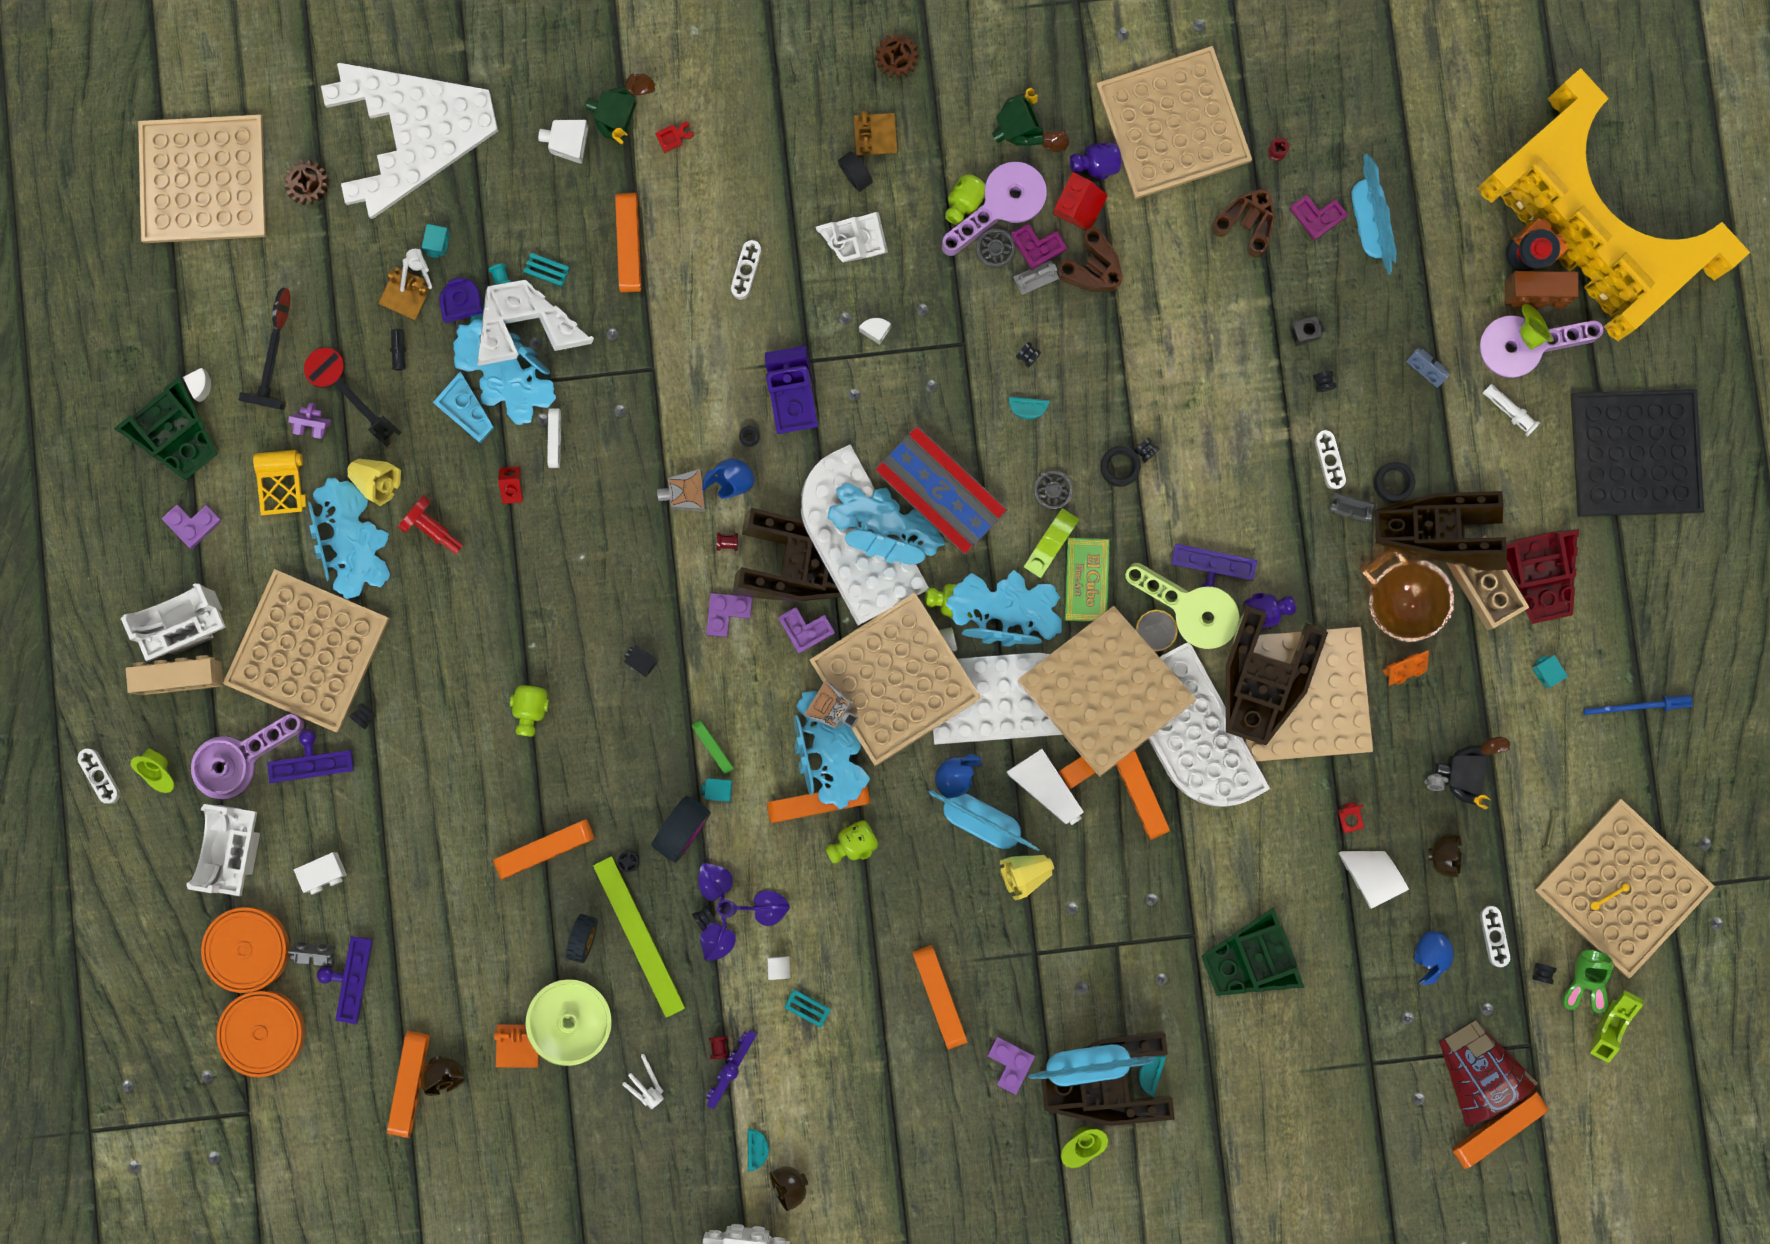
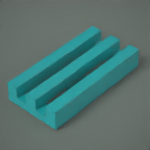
[523,253,570,287]
[784,989,831,1028]

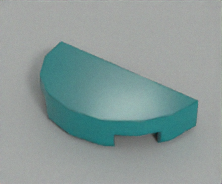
[1008,397,1050,420]
[1138,1055,1166,1097]
[747,1128,769,1172]

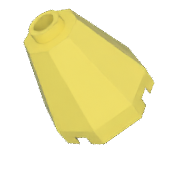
[348,459,401,506]
[1000,855,1054,900]

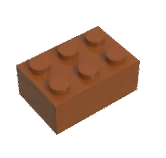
[1505,271,1578,309]

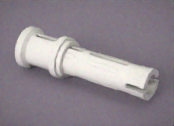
[1483,383,1540,437]

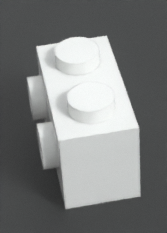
[294,852,347,895]

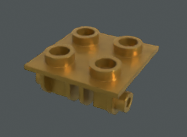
[854,111,897,156]
[378,267,433,320]

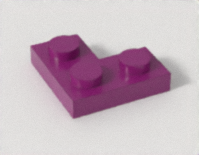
[1289,195,1348,241]
[1011,224,1067,270]

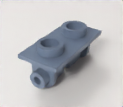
[1406,347,1450,388]

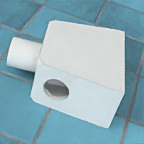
[538,120,589,164]

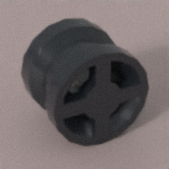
[1016,342,1042,368]
[1313,371,1337,392]
[1134,437,1160,463]
[349,703,376,729]
[617,851,640,872]
[692,905,717,931]
[1532,963,1557,985]

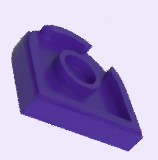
[439,278,484,324]

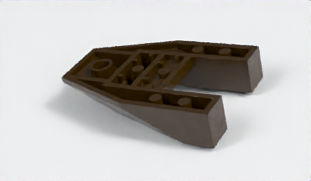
[1375,491,1507,571]
[732,508,842,602]
[1226,603,1328,745]
[1040,1031,1175,1126]

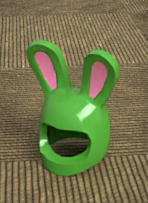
[1562,950,1614,1014]

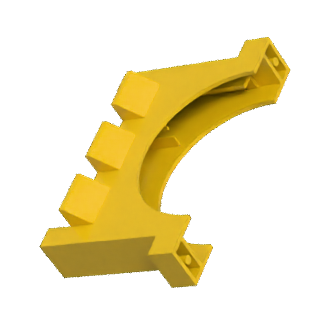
[1477,68,1750,342]

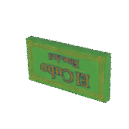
[1065,538,1110,622]

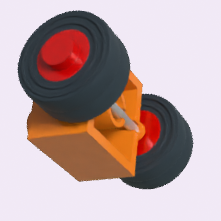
[1506,218,1569,271]

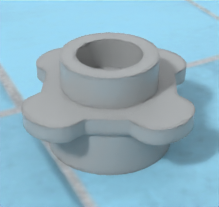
[1424,774,1448,791]

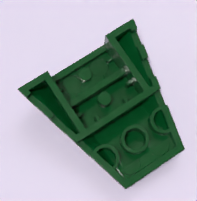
[113,376,218,480]
[1201,907,1304,996]

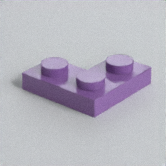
[162,505,222,549]
[706,593,753,637]
[778,607,835,654]
[987,1037,1035,1095]

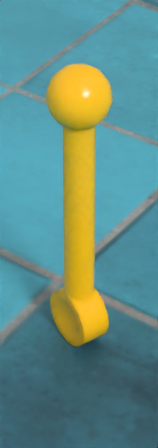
[1590,883,1630,910]

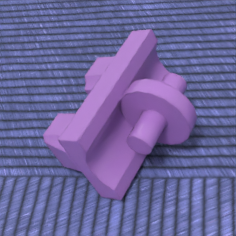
[288,403,331,439]

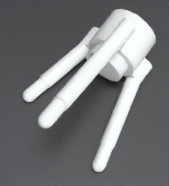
[400,249,432,292]
[622,1054,664,1109]

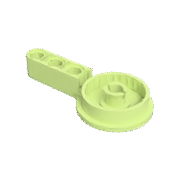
[1125,563,1240,649]

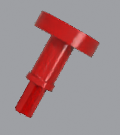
[397,495,463,555]

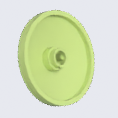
[525,980,611,1066]

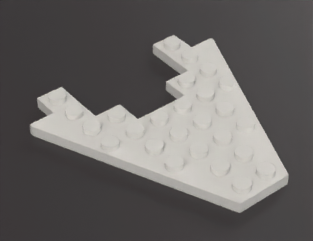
[321,63,498,219]

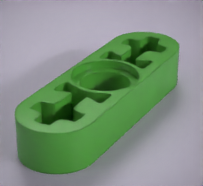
[691,719,734,775]

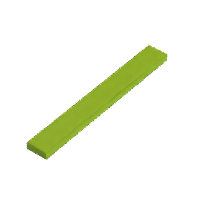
[593,856,685,1018]

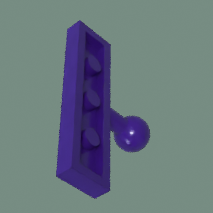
[1171,544,1257,587]
[267,729,354,783]
[317,936,373,1024]
[706,1029,758,1109]

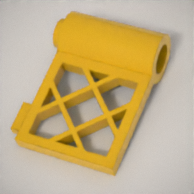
[253,450,307,515]

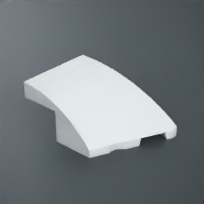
[816,212,888,262]
[1338,851,1409,909]

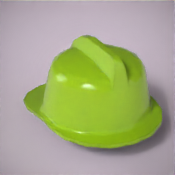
[1519,304,1554,350]
[131,748,174,793]
[1061,1126,1108,1168]

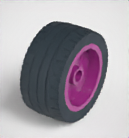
[651,795,711,863]

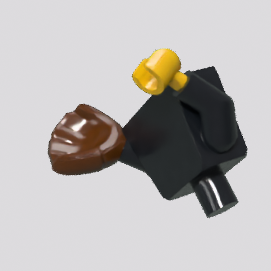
[1435,737,1510,809]

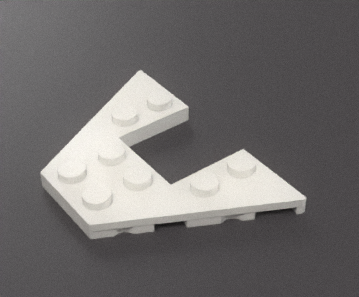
[477,280,594,366]

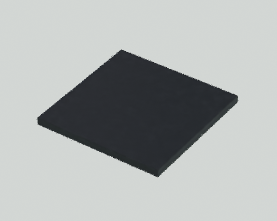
[1571,389,1704,517]

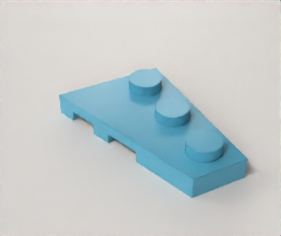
[433,372,494,443]

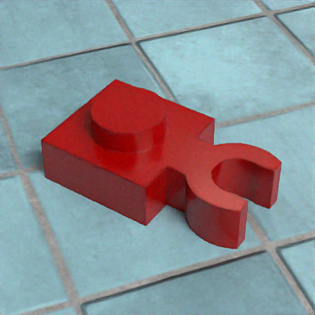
[655,122,694,153]

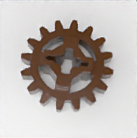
[875,33,919,79]
[283,160,329,206]

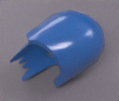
[702,458,755,499]
[935,754,983,798]
[1414,931,1454,985]

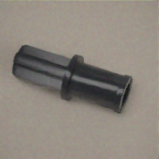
[390,329,406,371]

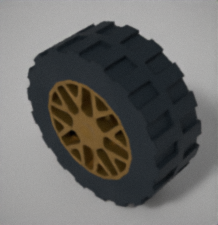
[566,914,598,964]

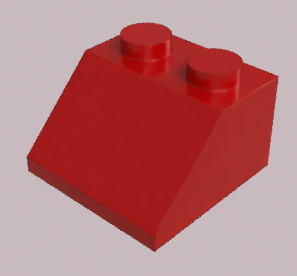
[1053,172,1108,231]

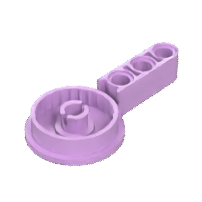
[941,162,1047,256]
[1480,316,1603,378]
[191,714,305,799]

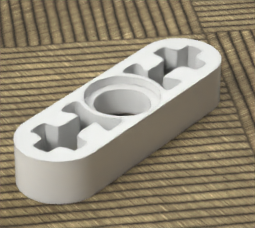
[731,240,761,300]
[547,409,561,468]
[1314,430,1346,490]
[78,749,120,804]
[1480,906,1510,967]

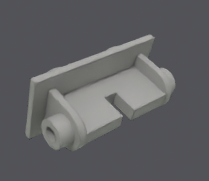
[1013,260,1059,295]

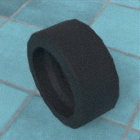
[838,151,873,192]
[1100,446,1141,487]
[1373,462,1416,503]

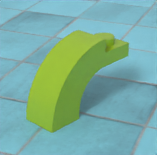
[1024,508,1080,578]
[1590,990,1644,1063]

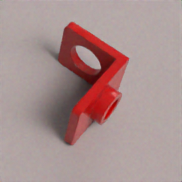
[498,466,523,504]
[1338,802,1364,833]

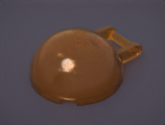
[1359,548,1454,642]

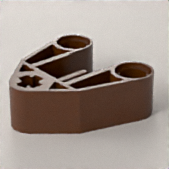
[1212,189,1275,257]
[1057,228,1123,292]

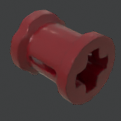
[1268,138,1289,161]
[717,532,738,551]
[709,1036,729,1059]

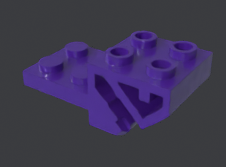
[765,345,819,434]

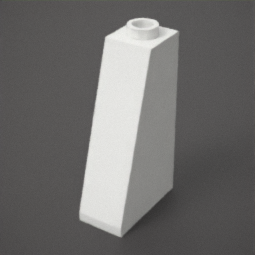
[1006,749,1084,825]

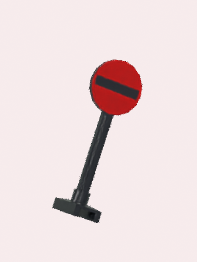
[238,287,290,410]
[304,348,402,447]

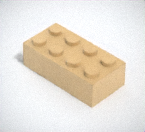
[1446,535,1529,631]
[126,655,224,695]

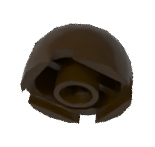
[1428,835,1462,878]
[421,1056,465,1096]
[769,1166,808,1211]

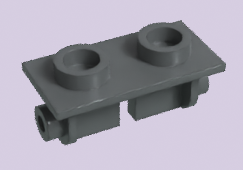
[1328,493,1375,523]
[288,941,336,967]

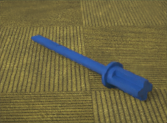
[1584,695,1693,715]

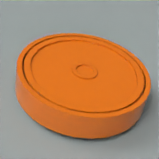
[201,907,290,993]
[217,990,306,1077]

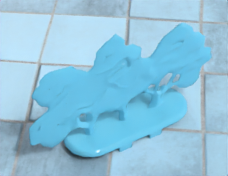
[1351,153,1397,275]
[453,319,556,425]
[307,478,390,599]
[827,483,945,564]
[946,570,1062,647]
[794,691,870,809]
[928,790,1040,851]
[1028,1044,1155,1086]

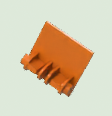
[1383,650,1429,686]
[494,1024,539,1068]

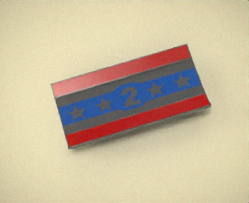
[874,425,1008,556]

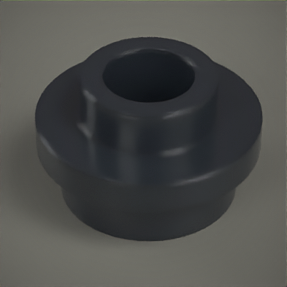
[739,426,760,447]

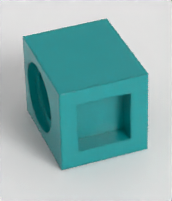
[422,224,451,258]
[1531,655,1568,689]
[701,778,733,802]

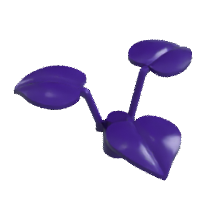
[698,863,790,961]

